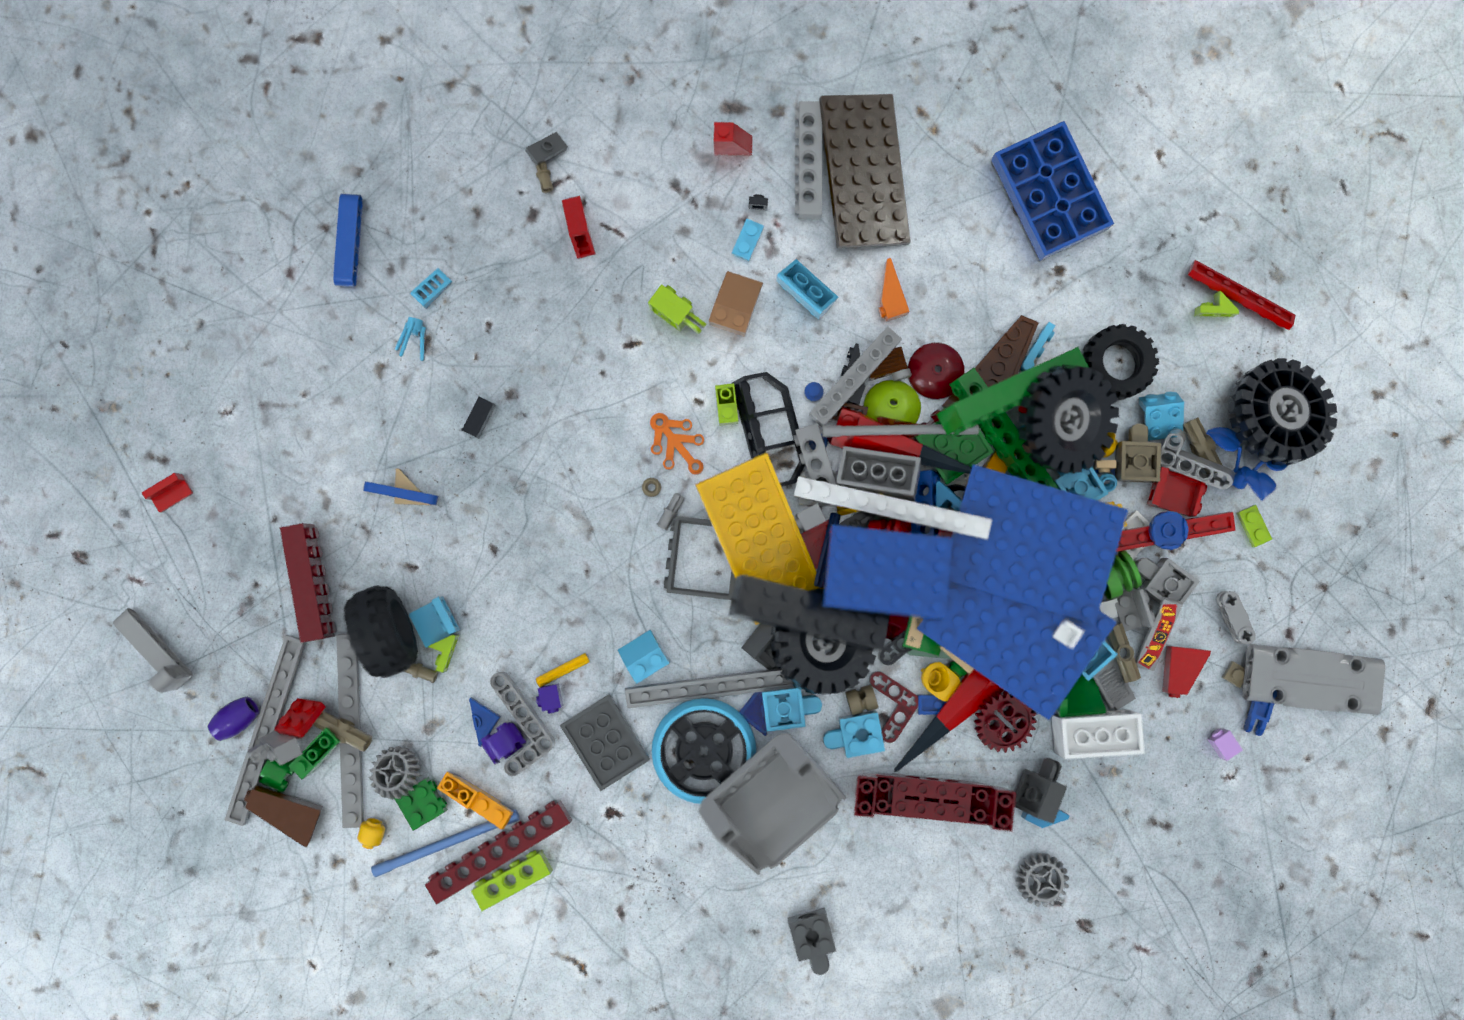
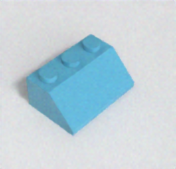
[776,259,839,319]

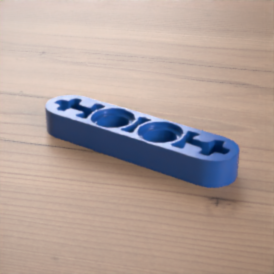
[363,481,438,505]

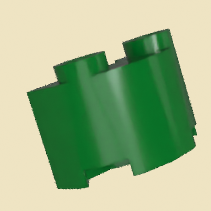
[259,757,297,793]

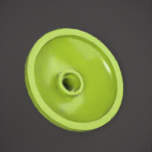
[863,380,921,425]

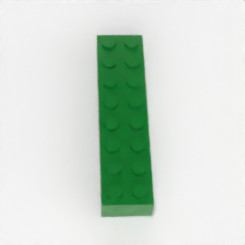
[937,347,1088,435]

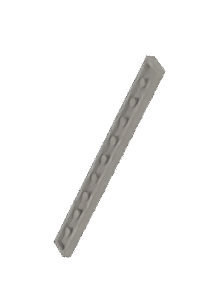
[336,634,364,828]
[225,635,305,826]
[625,668,795,708]

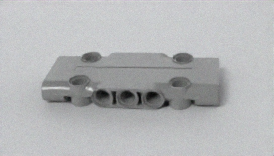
[1243,644,1385,715]

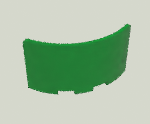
[1057,674,1107,718]

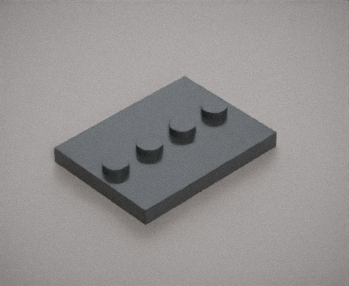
[560,694,650,791]

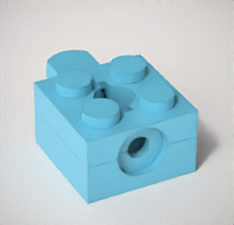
[1054,467,1109,501]
[762,687,822,732]
[823,710,885,758]

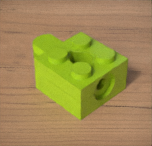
[648,284,706,334]

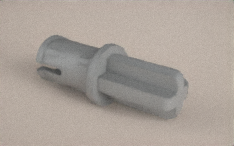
[656,493,684,530]

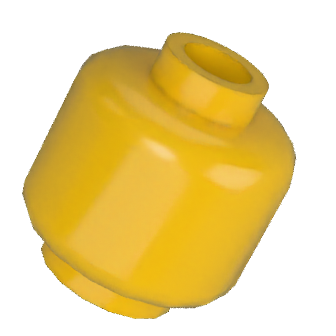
[357,818,385,849]

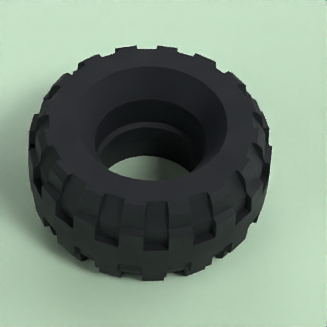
[344,585,418,678]

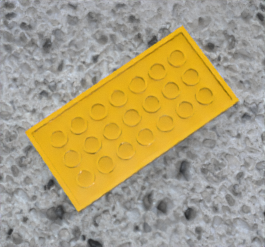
[695,452,822,625]

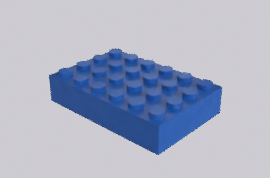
[991,121,1114,261]
[822,525,953,620]

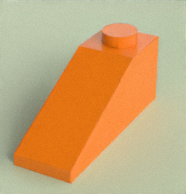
[878,258,910,322]

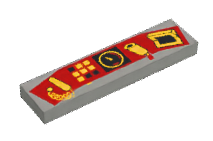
[1135,597,1183,671]

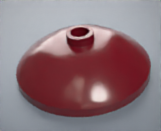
[908,342,965,400]

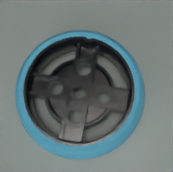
[652,699,756,804]

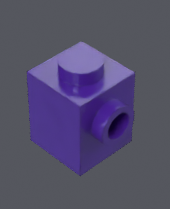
[536,683,563,714]

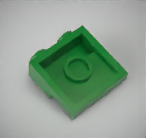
[395,777,448,831]

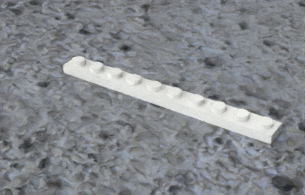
[794,477,992,540]

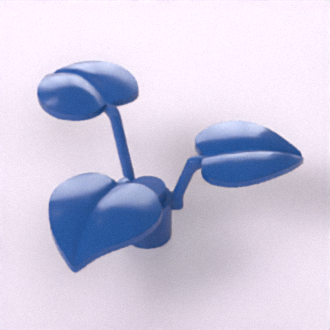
[1206,427,1288,501]

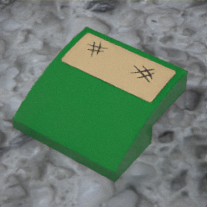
[902,617,941,656]

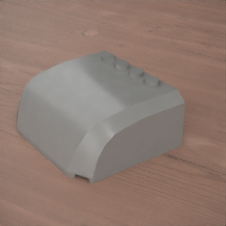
[698,733,846,875]

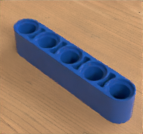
[333,194,363,287]

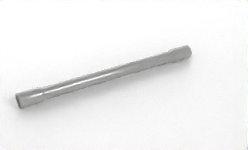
[822,424,979,437]

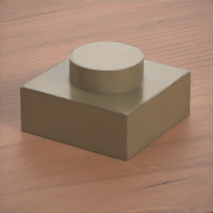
[1222,661,1245,688]

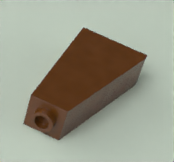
[244,785,323,847]

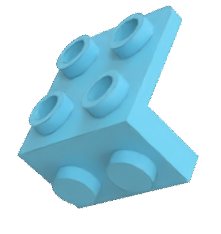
[1139,392,1184,441]

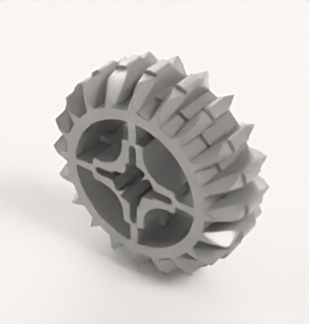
[369,746,421,800]
[1016,853,1069,907]

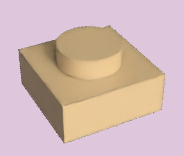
[1092,460,1116,473]

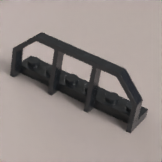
[731,372,806,487]

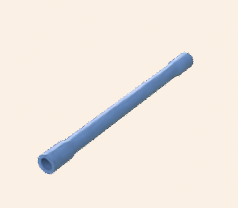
[371,809,520,877]

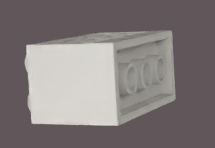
[1052,709,1145,759]

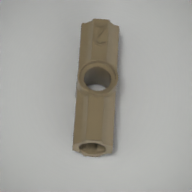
[1183,417,1223,474]
[1108,623,1141,683]
[313,710,373,752]

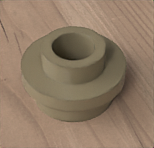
[642,478,661,497]

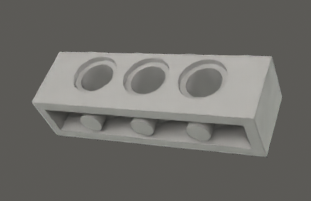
[793,423,836,504]

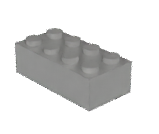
[836,446,922,502]

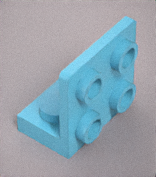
[409,596,460,648]

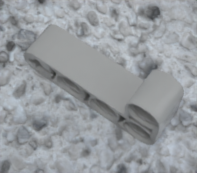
[1161,429,1235,490]

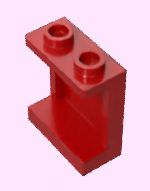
[1146,467,1207,517]

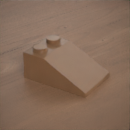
[709,271,763,337]

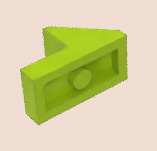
[1194,291,1239,317]
[428,634,459,673]

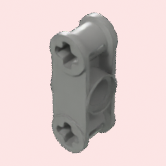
[1216,591,1256,645]

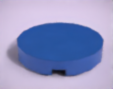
[1149,511,1189,550]

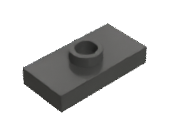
[525,132,568,166]

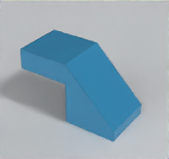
[1021,810,1070,828]

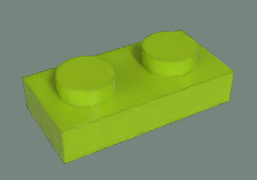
[1236,505,1273,548]

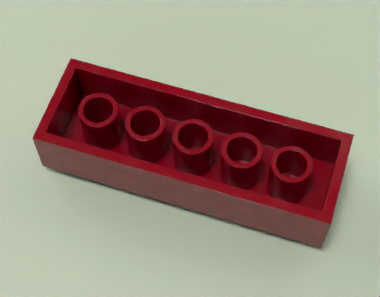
[280,523,336,643]

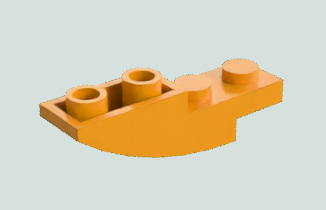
[437,771,514,830]

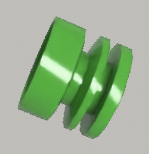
[1104,550,1142,600]

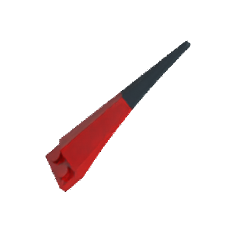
[830,407,972,474]
[894,669,1004,772]

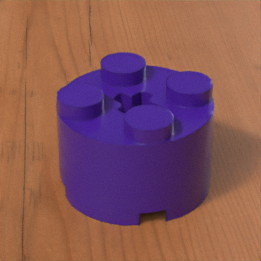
[480,722,527,765]

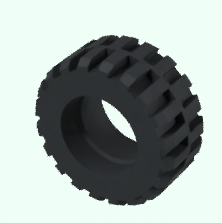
[1082,324,1159,400]

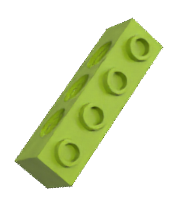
[471,850,553,911]

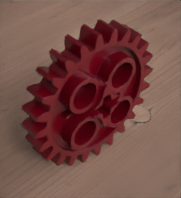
[974,690,1037,753]

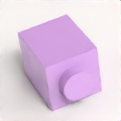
[1208,728,1243,761]

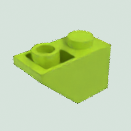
[715,383,738,426]

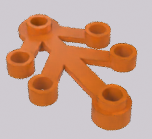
[650,413,704,475]

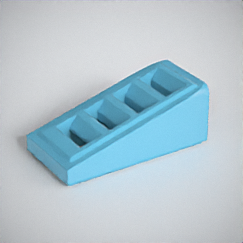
[410,268,452,308]

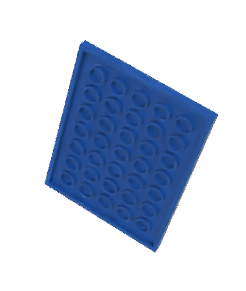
[949,465,1128,625]
[916,581,1117,720]

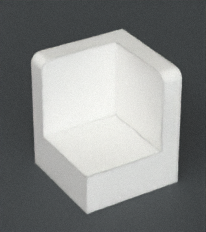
[1099,598,1118,618]
[1052,620,1084,648]

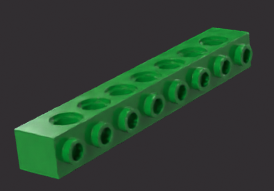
[949,368,1060,490]

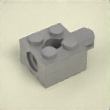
[1135,558,1200,604]

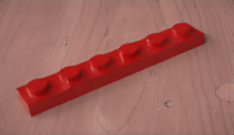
[1188,260,1296,330]

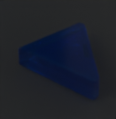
[739,692,767,737]

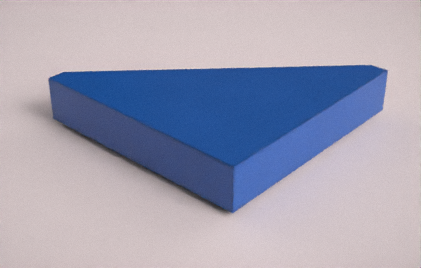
[469,697,501,747]

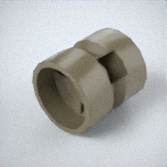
[845,684,878,716]

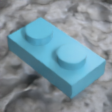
[732,219,764,262]

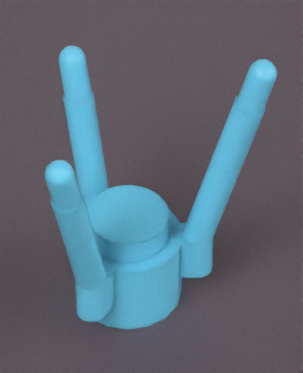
[395,317,426,361]

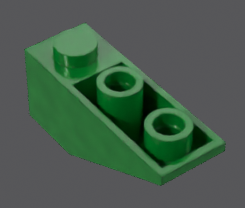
[289,727,340,780]

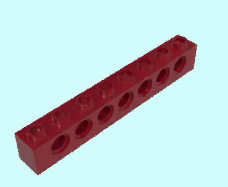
[425,800,572,905]

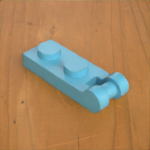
[1020,322,1056,372]

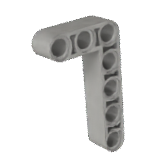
[113,608,193,693]
[490,672,555,776]

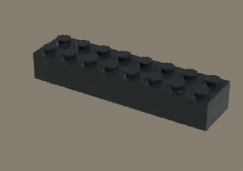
[728,574,890,651]

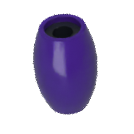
[208,696,259,741]

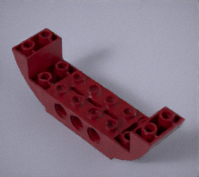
[854,773,1016,832]

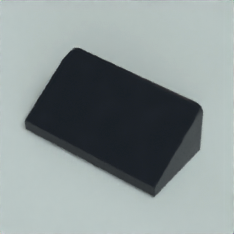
[462,397,496,439]

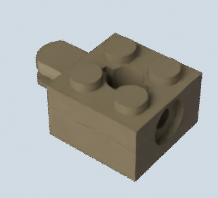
[1115,423,1161,483]

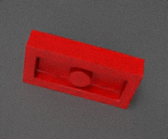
[141,473,193,512]

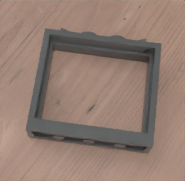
[664,516,735,600]

